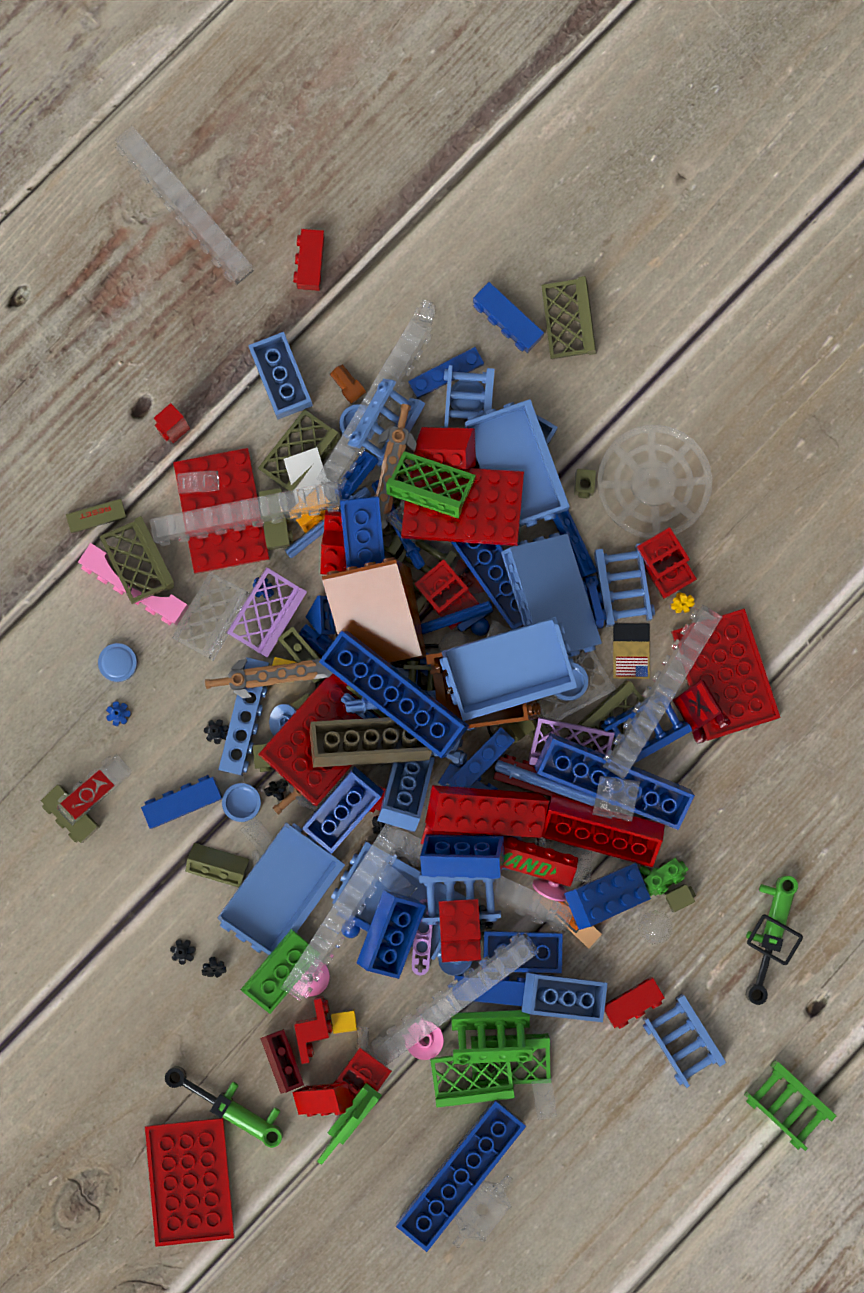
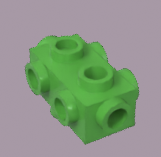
[639,858,689,897]

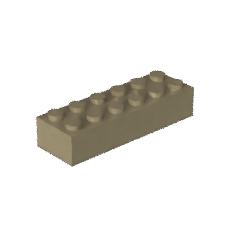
[310,717,432,767]

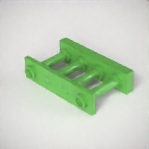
[451,1010,533,1065]
[744,1060,837,1151]

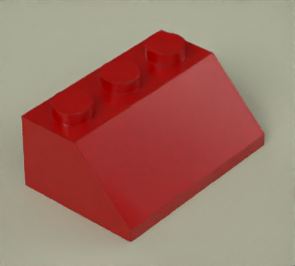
[414,427,476,469]

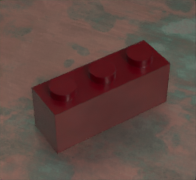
[260,1029,304,1094]

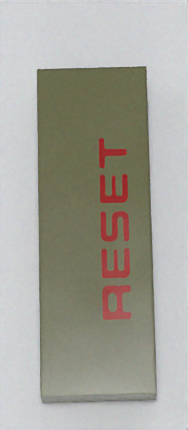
[66,499,127,533]

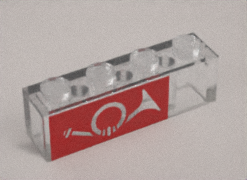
[56,754,132,826]

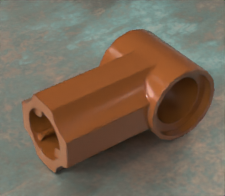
[330,364,366,404]

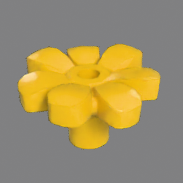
[670,592,695,613]

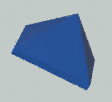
[306,595,336,635]

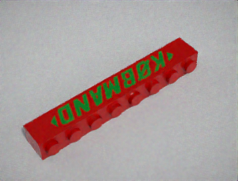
[421,824,578,887]

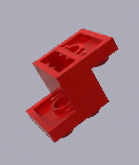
[320,510,346,575]
[636,527,697,599]
[414,559,479,630]
[439,899,481,963]
[294,996,333,1064]
[334,1047,392,1100]

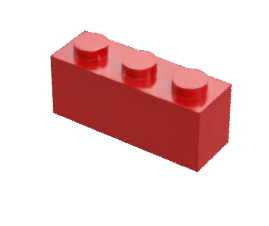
[293,229,325,291]
[154,403,190,443]
[604,977,665,1029]
[292,1083,353,1117]

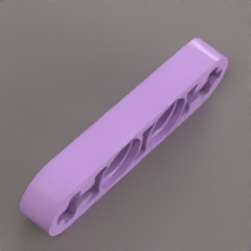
[412,899,432,976]

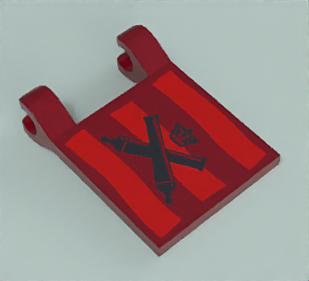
[673,680,731,744]

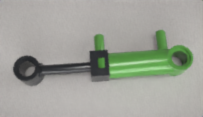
[745,876,798,1005]
[165,1066,283,1148]

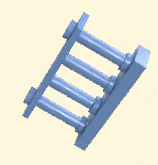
[440,365,495,427]
[347,378,425,467]
[594,543,655,627]
[419,872,501,925]
[643,994,726,1088]

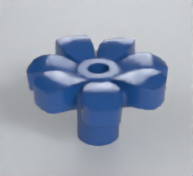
[253,577,274,599]
[106,702,131,726]

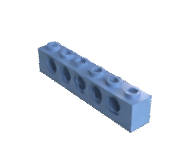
[218,657,270,776]

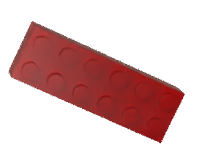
[425,785,549,838]
[542,794,665,867]

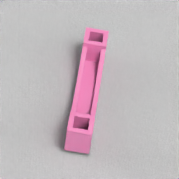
[78,543,189,626]

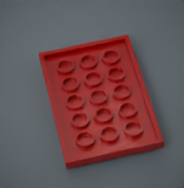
[173,448,270,574]
[401,464,524,546]
[671,608,781,741]
[258,674,381,806]
[145,1118,235,1247]

